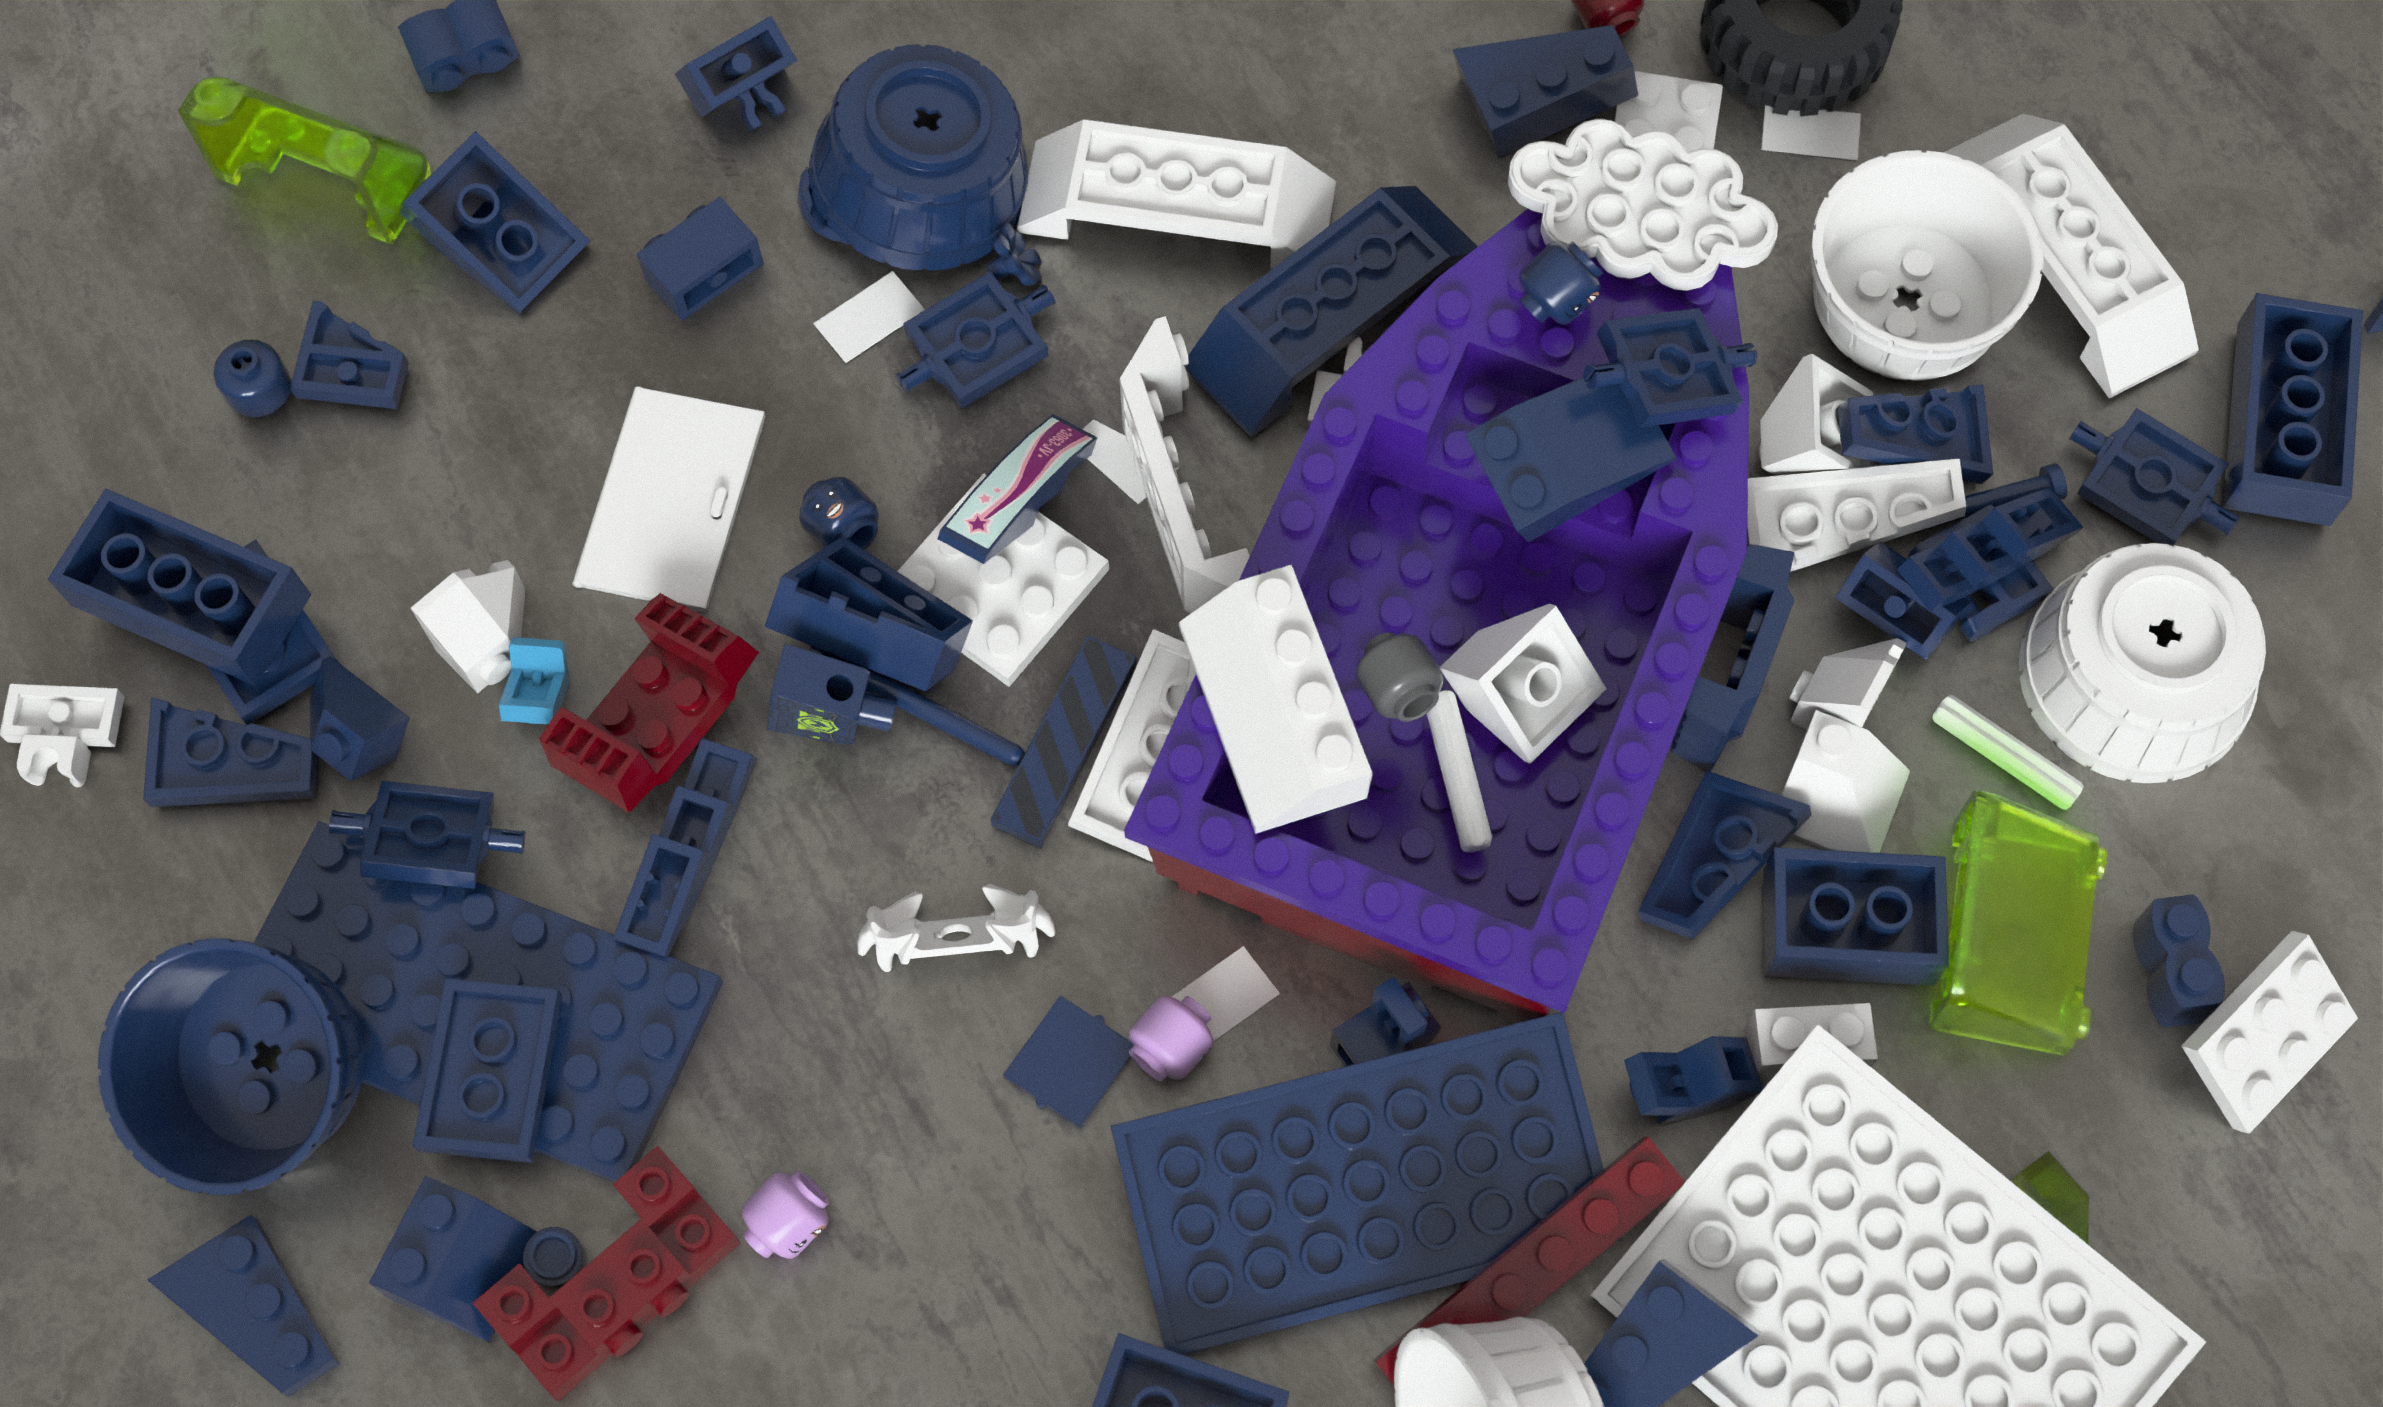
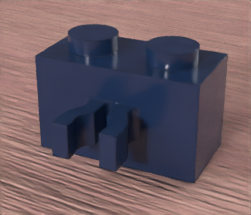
[675,16,798,131]

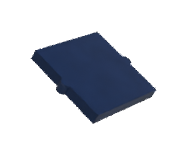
[1003,995,1133,1129]

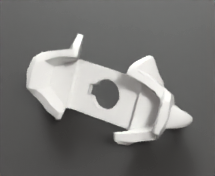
[857,884,1056,972]

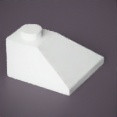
[1758,354,1876,476]
[1439,604,1606,763]
[1781,710,1910,853]

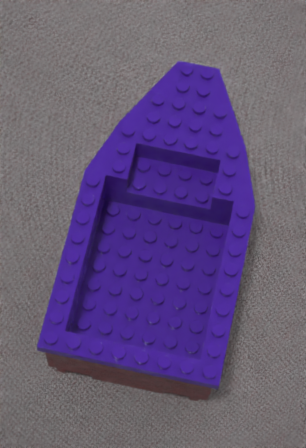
[1124,209,1749,1023]

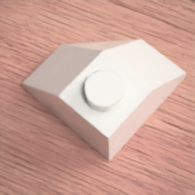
[411,560,526,694]
[1789,638,1907,729]

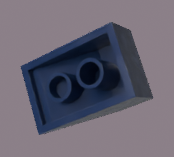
[399,131,590,314]
[1465,377,1677,542]

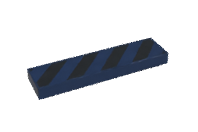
[990,636,1137,848]

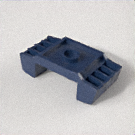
[1671,544,1794,772]

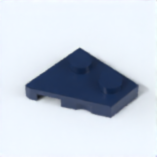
[290,300,409,409]

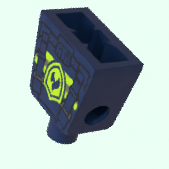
[767,644,898,745]

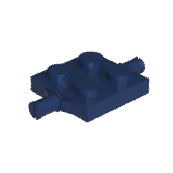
[895,271,1055,409]
[1583,308,1757,428]
[2069,408,2240,546]
[329,781,526,889]

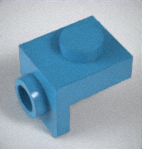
[498,637,570,724]

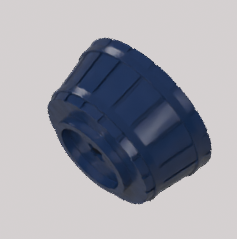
[808,45,1028,271]
[98,938,364,1195]

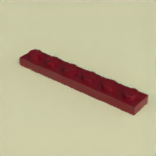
[1373,1136,1685,1386]

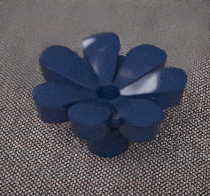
[986,223,1042,286]

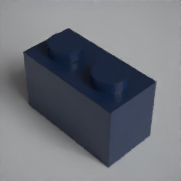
[637,197,764,321]
[1835,542,1971,659]

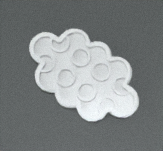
[1508,119,1778,291]

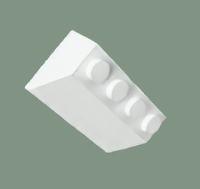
[1179,565,1372,833]

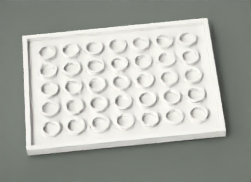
[1591,1024,2206,1407]

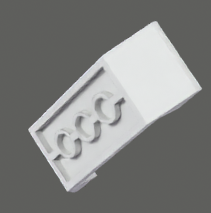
[1944,114,2199,398]
[1017,119,1336,268]
[1120,316,1250,613]

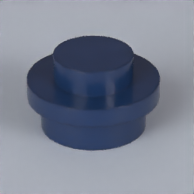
[523,1227,583,1287]

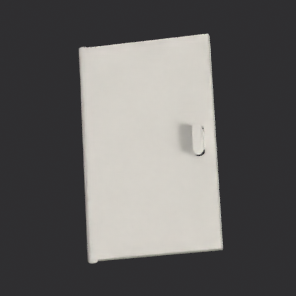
[572,386,766,612]

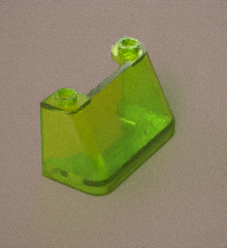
[178,77,431,245]
[1928,790,2108,1056]

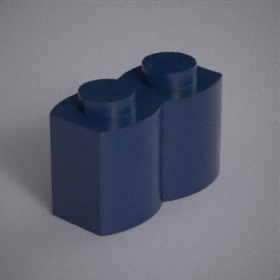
[398,0,520,93]
[2133,894,2225,1027]

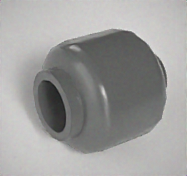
[1356,633,1443,721]

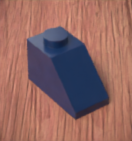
[310,656,410,781]

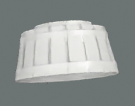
[1810,150,2044,381]
[2018,543,2266,783]
[1394,1317,1604,1407]

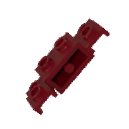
[473,1146,740,1401]

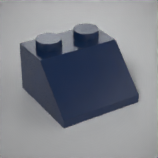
[369,1175,537,1343]

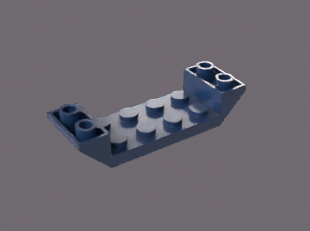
[1184,186,1478,438]

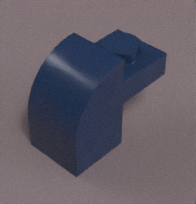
[1330,976,1441,1066]
[1624,1036,1763,1123]

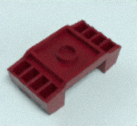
[539,593,759,813]

